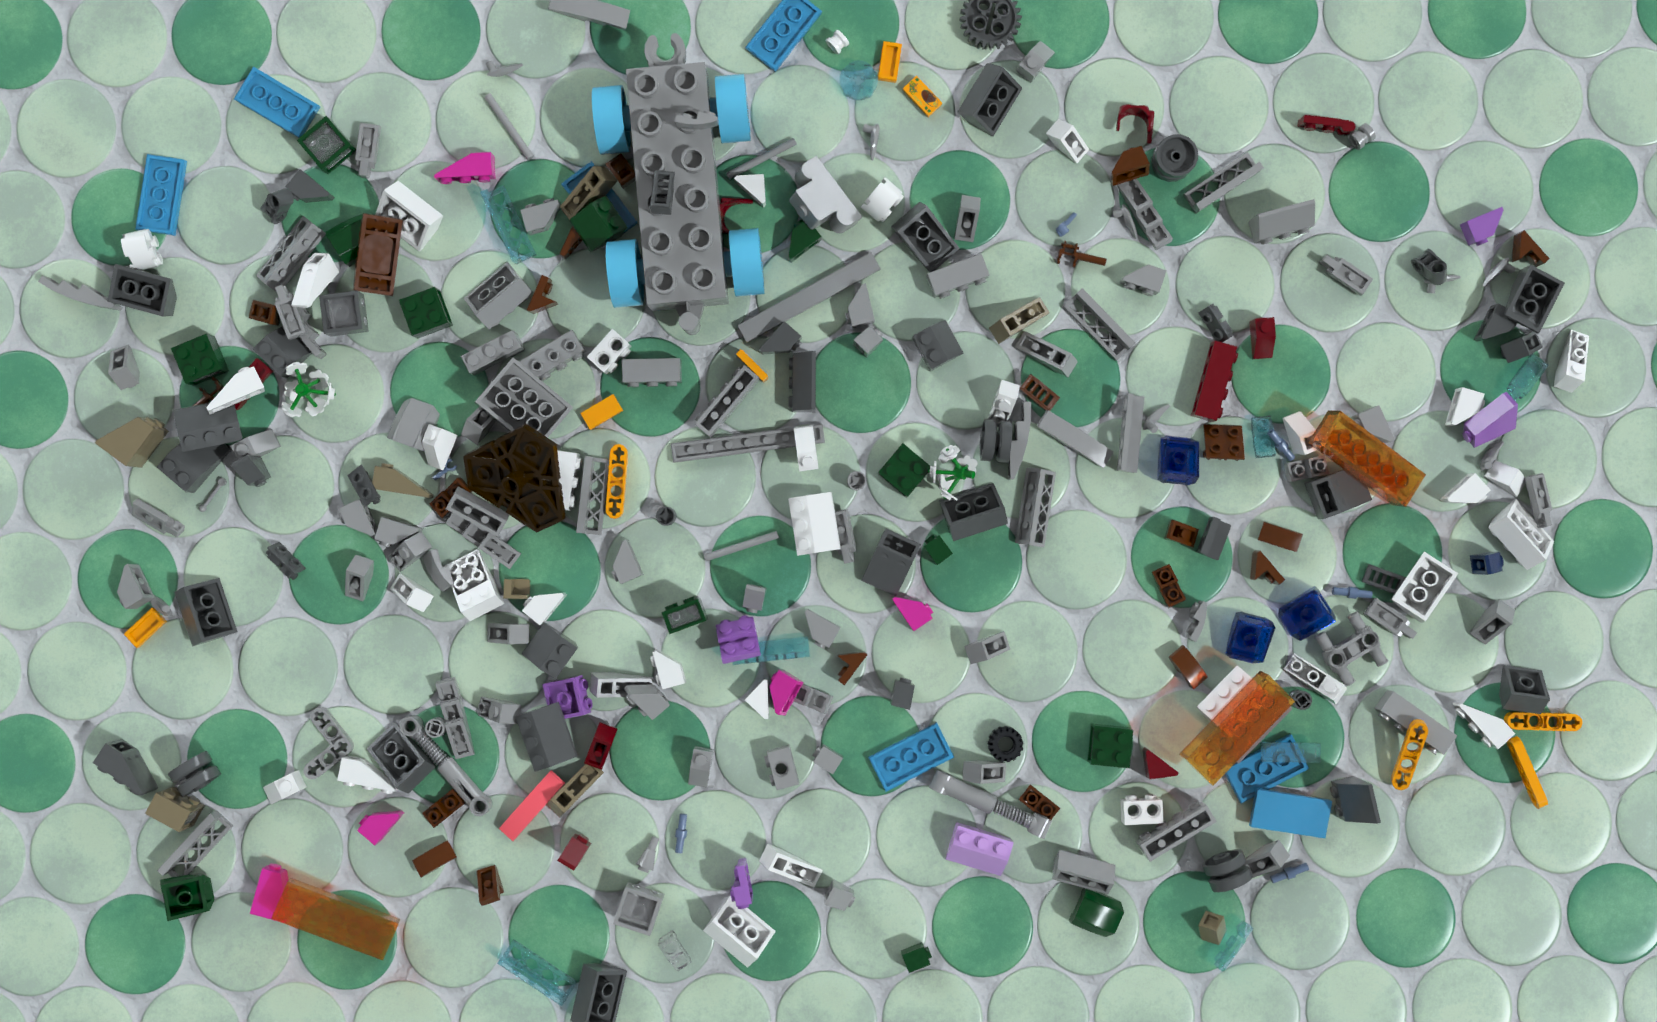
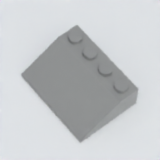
[474,357,573,438]

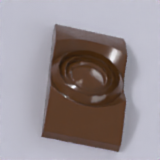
[353,213,403,296]

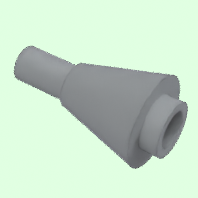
[636,836,659,873]

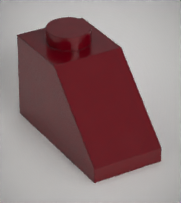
[1249,317,1276,360]
[584,722,618,770]
[557,834,592,871]

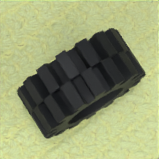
[987,726,1024,762]

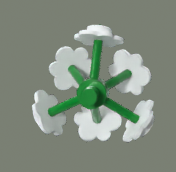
[281,362,336,417]
[928,445,978,501]

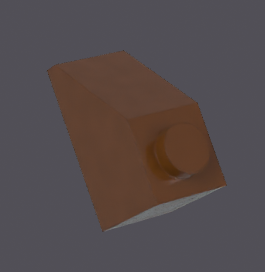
[1111,146,1150,186]

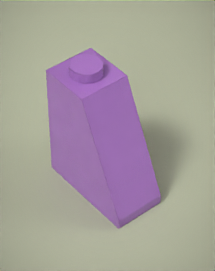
[1462,392,1518,448]

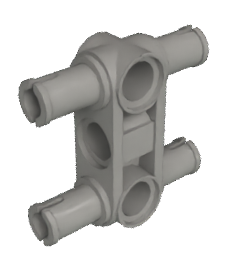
[1314,611,1388,687]

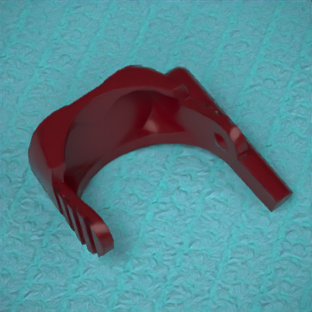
[1116,104,1155,144]
[720,198,753,234]

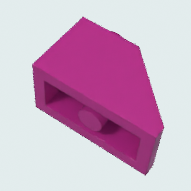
[892,597,933,631]
[769,670,804,716]
[357,810,404,846]

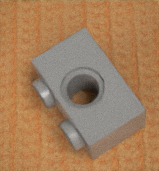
[764,745,799,790]

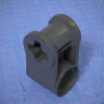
[260,188,294,224]
[1411,249,1447,285]

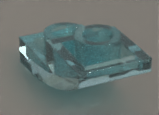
[1251,416,1276,458]

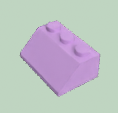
[945,822,1014,876]

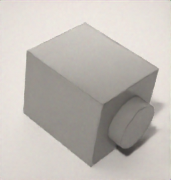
[812,744,843,774]

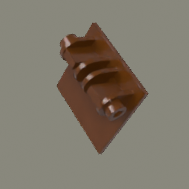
[1203,424,1245,461]

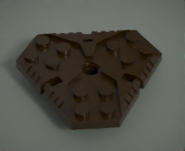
[463,424,566,533]

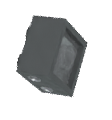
[319,291,369,337]

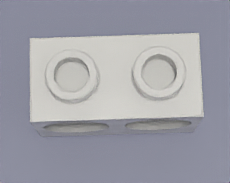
[587,329,632,374]
[1120,794,1163,825]

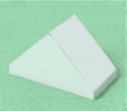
[734,174,766,208]
[1484,460,1526,497]
[745,679,769,719]

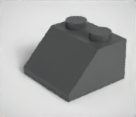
[912,320,964,371]
[253,326,312,378]
[522,622,578,679]
[1499,665,1550,714]

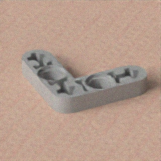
[304,707,354,779]

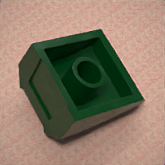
[325,214,363,267]
[160,874,214,921]
[1069,888,1124,937]

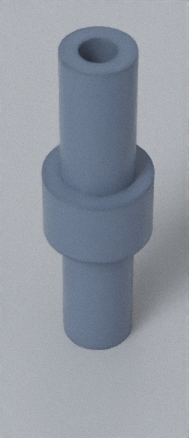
[1267,429,1295,461]
[1332,587,1373,599]
[675,814,687,853]
[1270,863,1309,883]

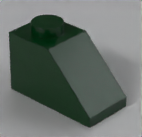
[788,219,822,263]

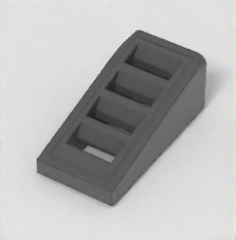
[650,170,675,215]
[1362,564,1406,594]

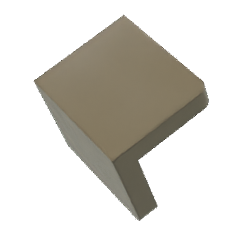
[503,579,530,599]
[1198,911,1227,945]

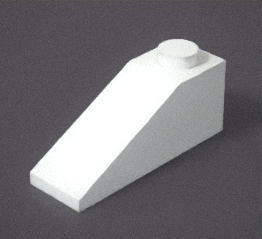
[206,366,265,415]
[759,844,823,887]

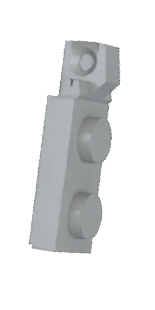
[355,123,381,179]
[1319,255,1373,296]
[275,285,309,340]
[1525,473,1552,528]
[132,498,185,537]
[835,509,856,564]
[1364,598,1417,639]

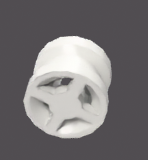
[826,30,849,55]

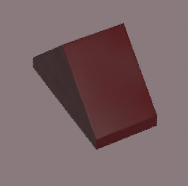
[1142,747,1179,779]

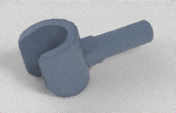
[1056,212,1077,237]
[433,459,457,481]

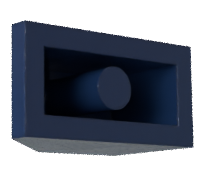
[1470,552,1504,575]

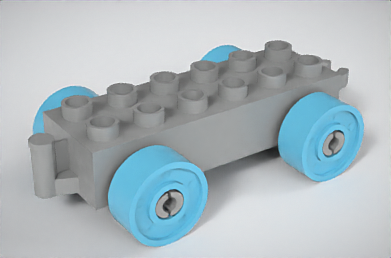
[592,33,765,335]

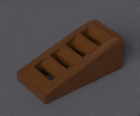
[560,226,583,259]
[1019,374,1060,411]

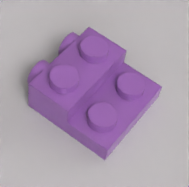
[716,615,761,664]
[542,675,593,719]
[730,858,754,909]

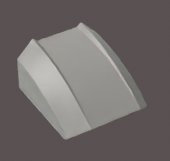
[387,398,440,451]

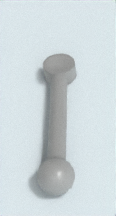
[199,478,227,512]

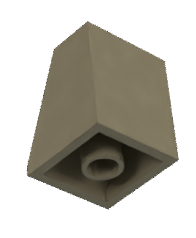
[95,417,169,468]

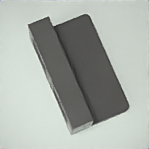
[1196,517,1231,560]

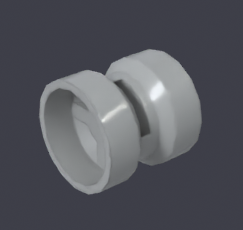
[1348,123,1376,150]
[847,471,866,491]
[425,717,446,738]

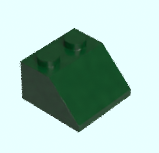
[570,195,628,252]

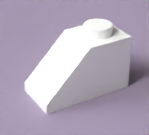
[1046,119,1089,163]
[1445,387,1485,427]
[422,424,457,470]
[794,425,819,471]
[1440,473,1491,504]
[390,573,434,612]
[522,592,567,625]
[263,770,307,804]

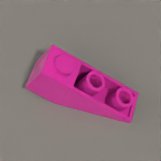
[434,152,496,184]

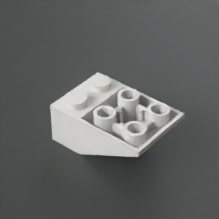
[444,549,504,621]

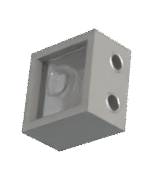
[613,882,665,936]

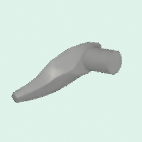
[486,61,523,77]
[863,124,880,160]
[1113,204,1138,239]
[1483,258,1515,287]
[1424,275,1461,293]
[1143,404,1170,433]
[1480,441,1504,471]
[150,595,173,616]

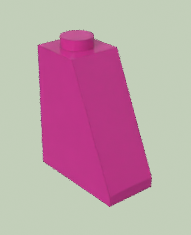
[250,864,294,924]

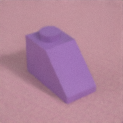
[1460,207,1504,246]

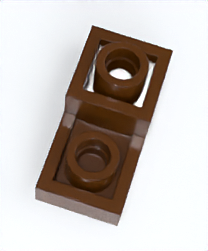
[429,477,472,518]
[1258,522,1303,552]
[1152,564,1186,608]
[1169,645,1208,689]
[1018,784,1060,820]
[422,789,465,828]
[412,840,457,878]

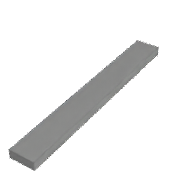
[738,252,880,343]
[671,424,825,463]

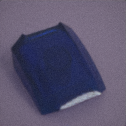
[1157,436,1199,486]
[1278,586,1336,641]
[1225,612,1275,664]

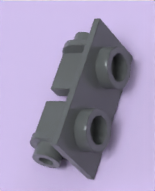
[1198,304,1234,342]
[347,464,381,507]
[266,542,306,580]

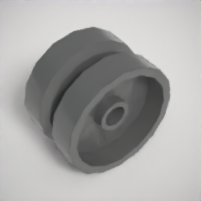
[1151,134,1198,182]
[979,419,1012,463]
[168,751,221,797]
[1202,849,1253,892]

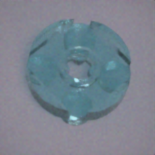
[840,60,878,100]

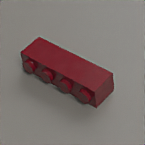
[1191,341,1238,422]

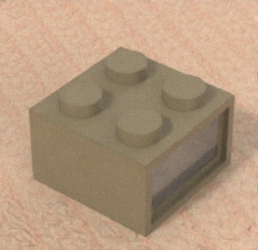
[145,787,205,832]

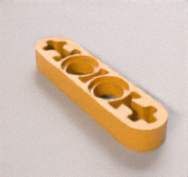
[606,444,628,519]
[1504,711,1582,731]
[1391,719,1428,790]
[1506,736,1548,809]

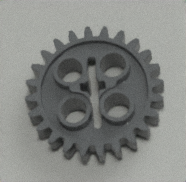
[959,0,1022,51]

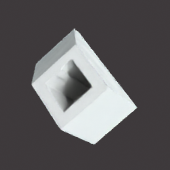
[988,380,1020,425]
[1282,411,1321,455]
[651,650,686,689]

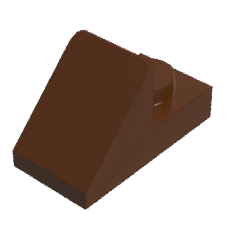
[606,153,636,189]
[1512,230,1550,267]
[527,275,558,314]
[249,300,281,326]
[1164,520,1199,548]
[1250,550,1285,585]
[837,651,868,685]
[477,865,504,906]

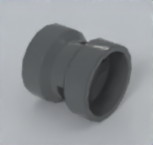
[656,506,677,526]
[1288,689,1312,710]

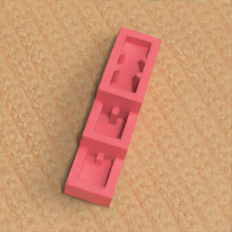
[499,770,565,841]

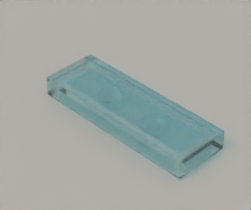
[1261,742,1321,763]

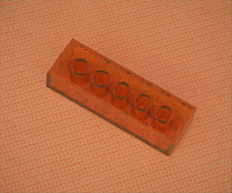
[1308,410,1426,507]
[1179,671,1295,786]
[271,878,401,960]

